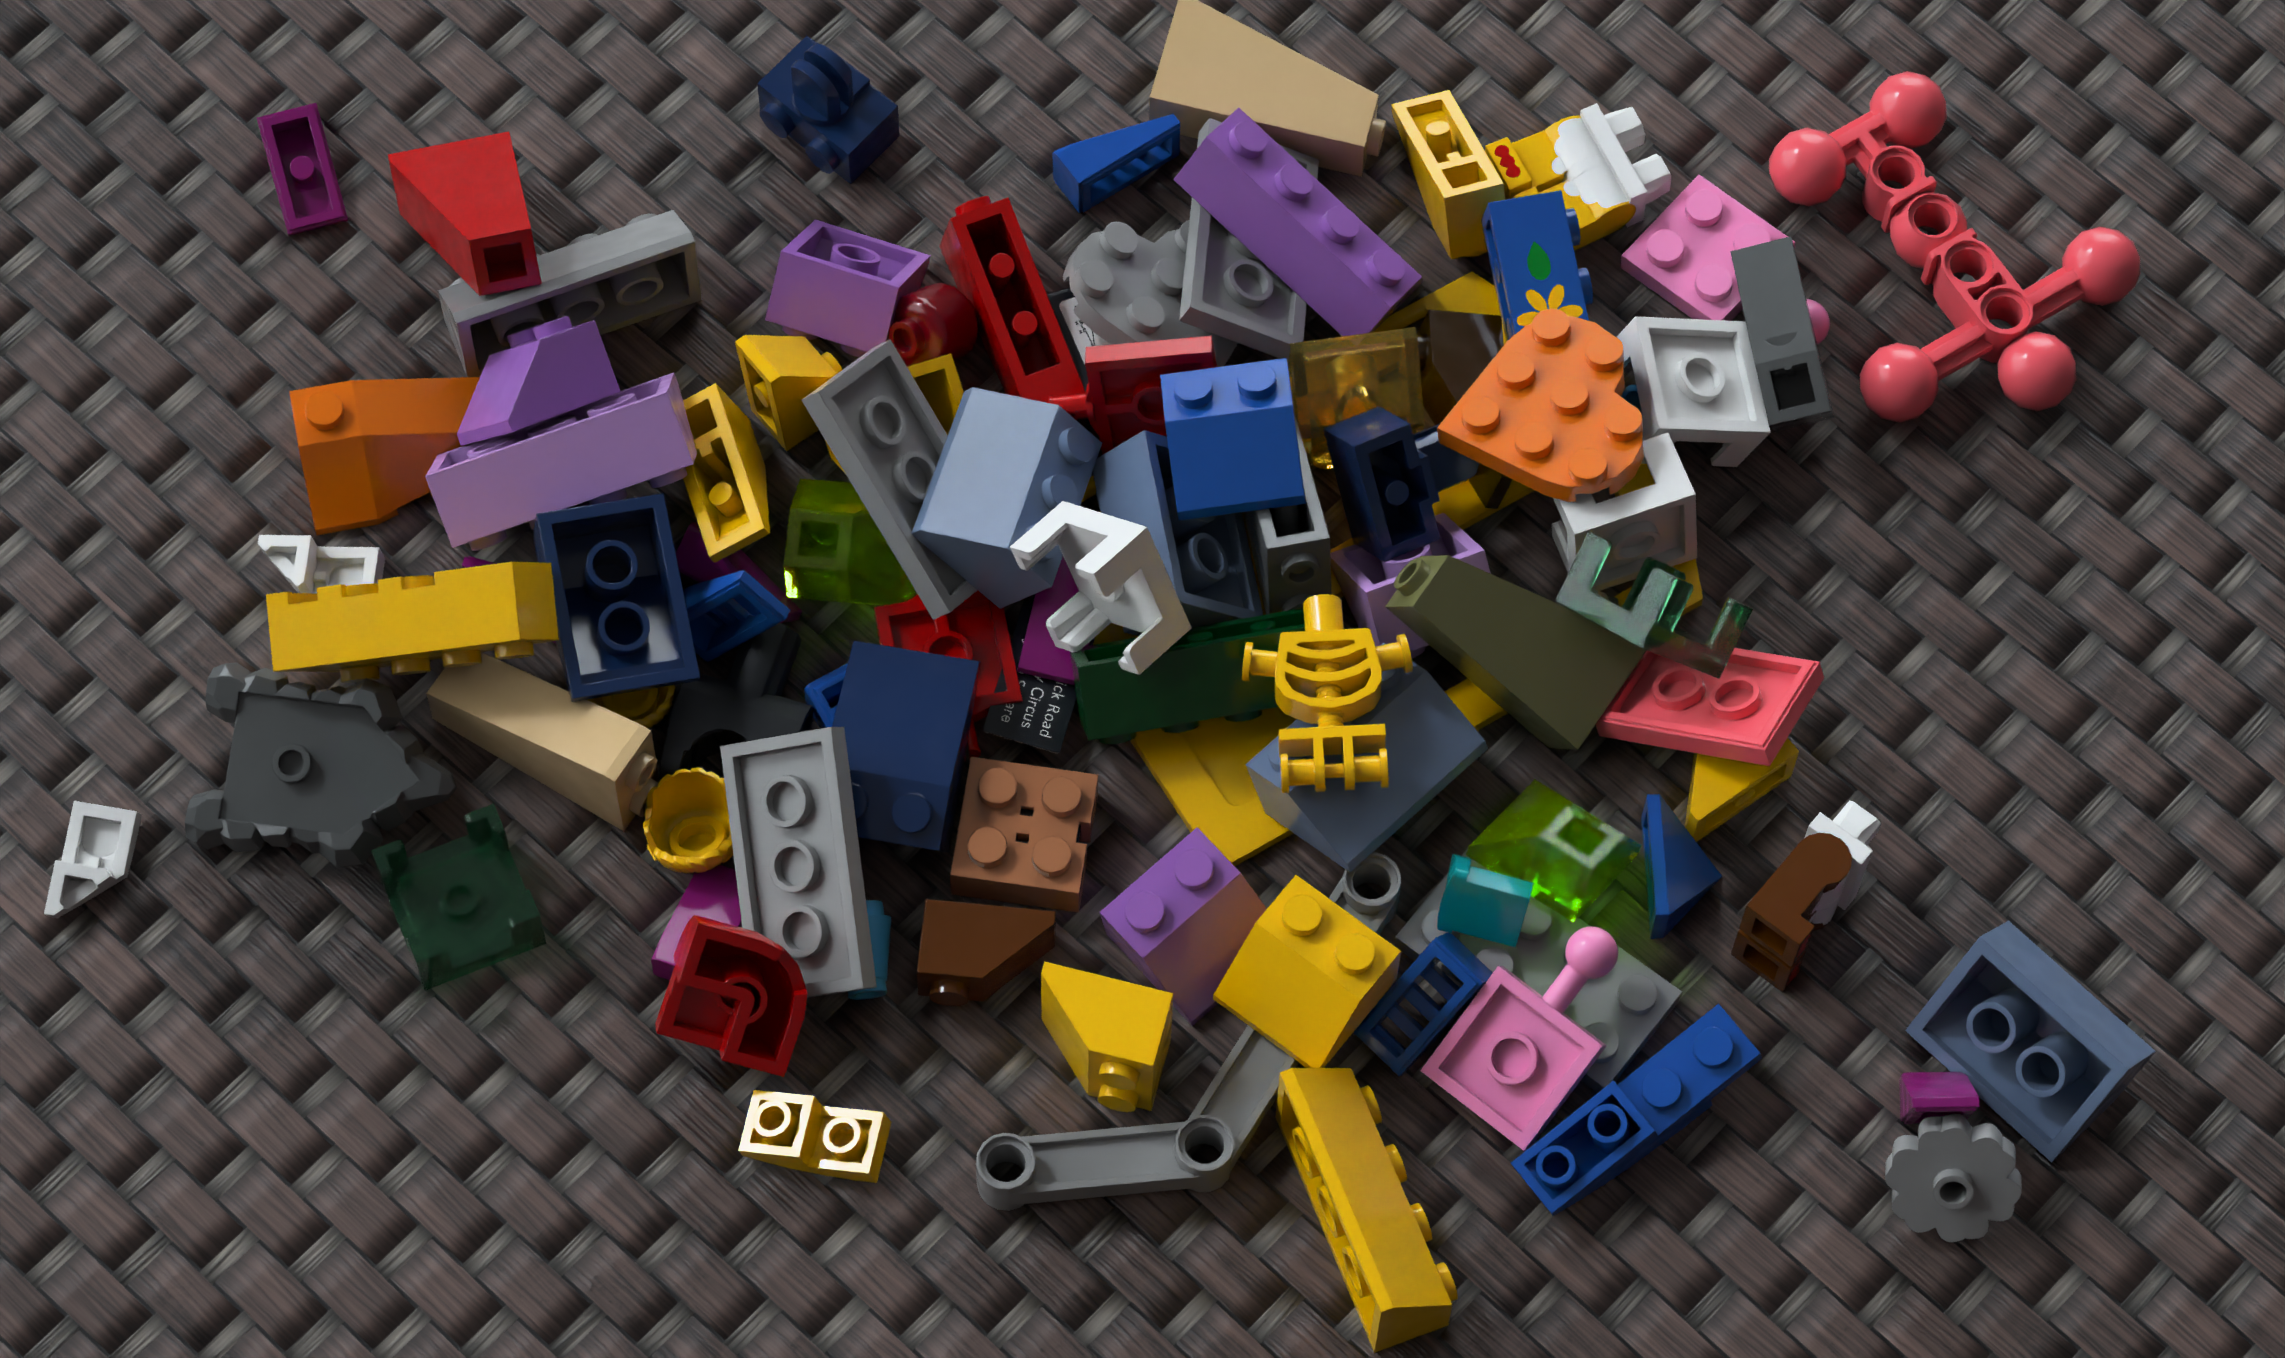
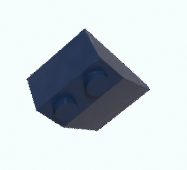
[533,493,700,702]
[832,641,981,853]

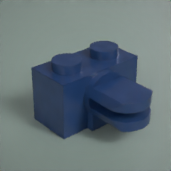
[757,36,900,184]
[1323,406,1479,562]

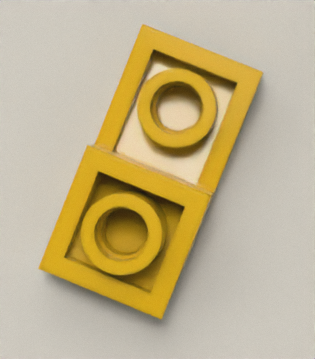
[738,1090,892,1183]

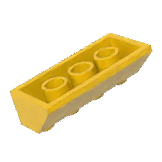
[1275,1068,1458,1353]

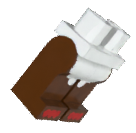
[1731,800,1881,993]

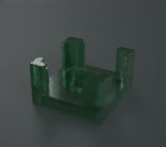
[1555,531,1753,679]
[371,803,547,991]

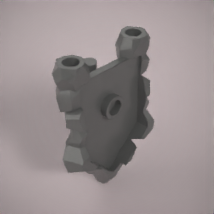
[185,663,457,867]

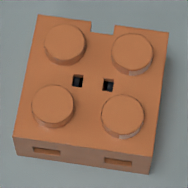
[950,757,1098,912]

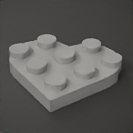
[1063,220,1238,367]

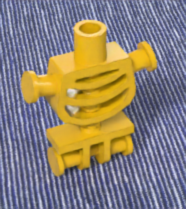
[1242,594,1413,793]

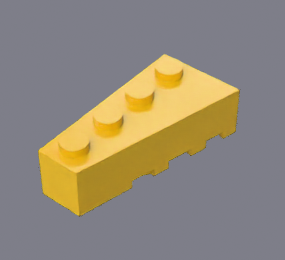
[266,562,559,683]

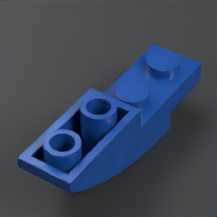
[1511,1004,1762,1216]

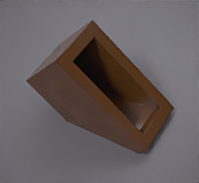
[917,899,1056,1006]

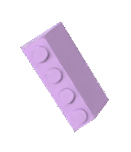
[425,372,697,551]

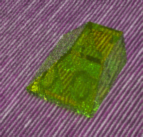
[783,479,915,605]
[1466,779,1642,923]

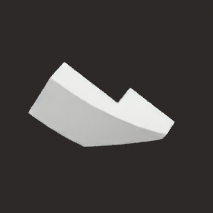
[258,535,385,594]
[44,801,142,918]

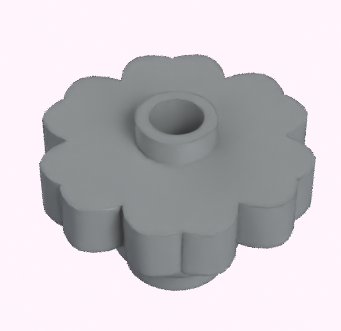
[1885,1113,2022,1242]

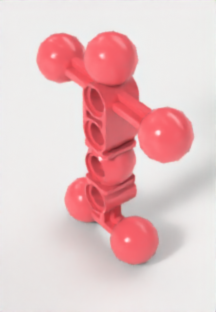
[1769,71,2140,423]

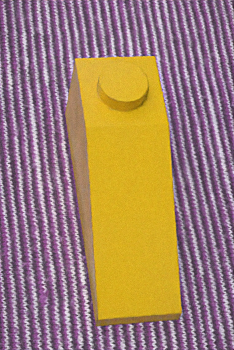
[1391,90,1505,259]
[683,383,770,563]

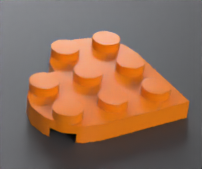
[1437,309,1644,502]

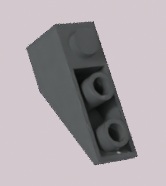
[1730,236,1835,432]

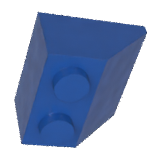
[1160,358,1306,521]

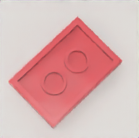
[1595,634,1824,766]

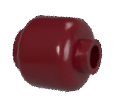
[888,283,978,367]

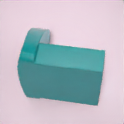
[1437,854,1533,948]

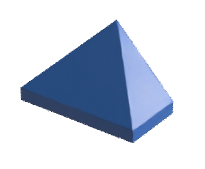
[1641,794,1722,939]

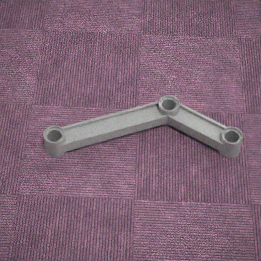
[976,852,1401,1211]

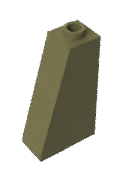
[1385,555,1648,750]

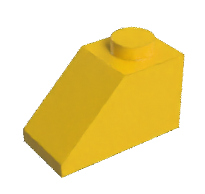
[735,335,843,451]
[1685,737,1799,842]

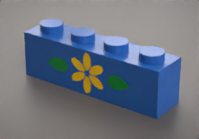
[1481,190,1593,342]

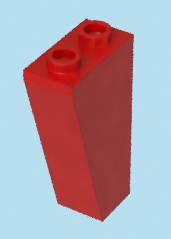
[388,131,542,296]
[939,196,1086,403]

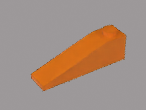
[289,377,480,535]

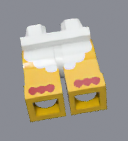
[1485,103,1671,251]

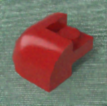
[655,915,807,1077]

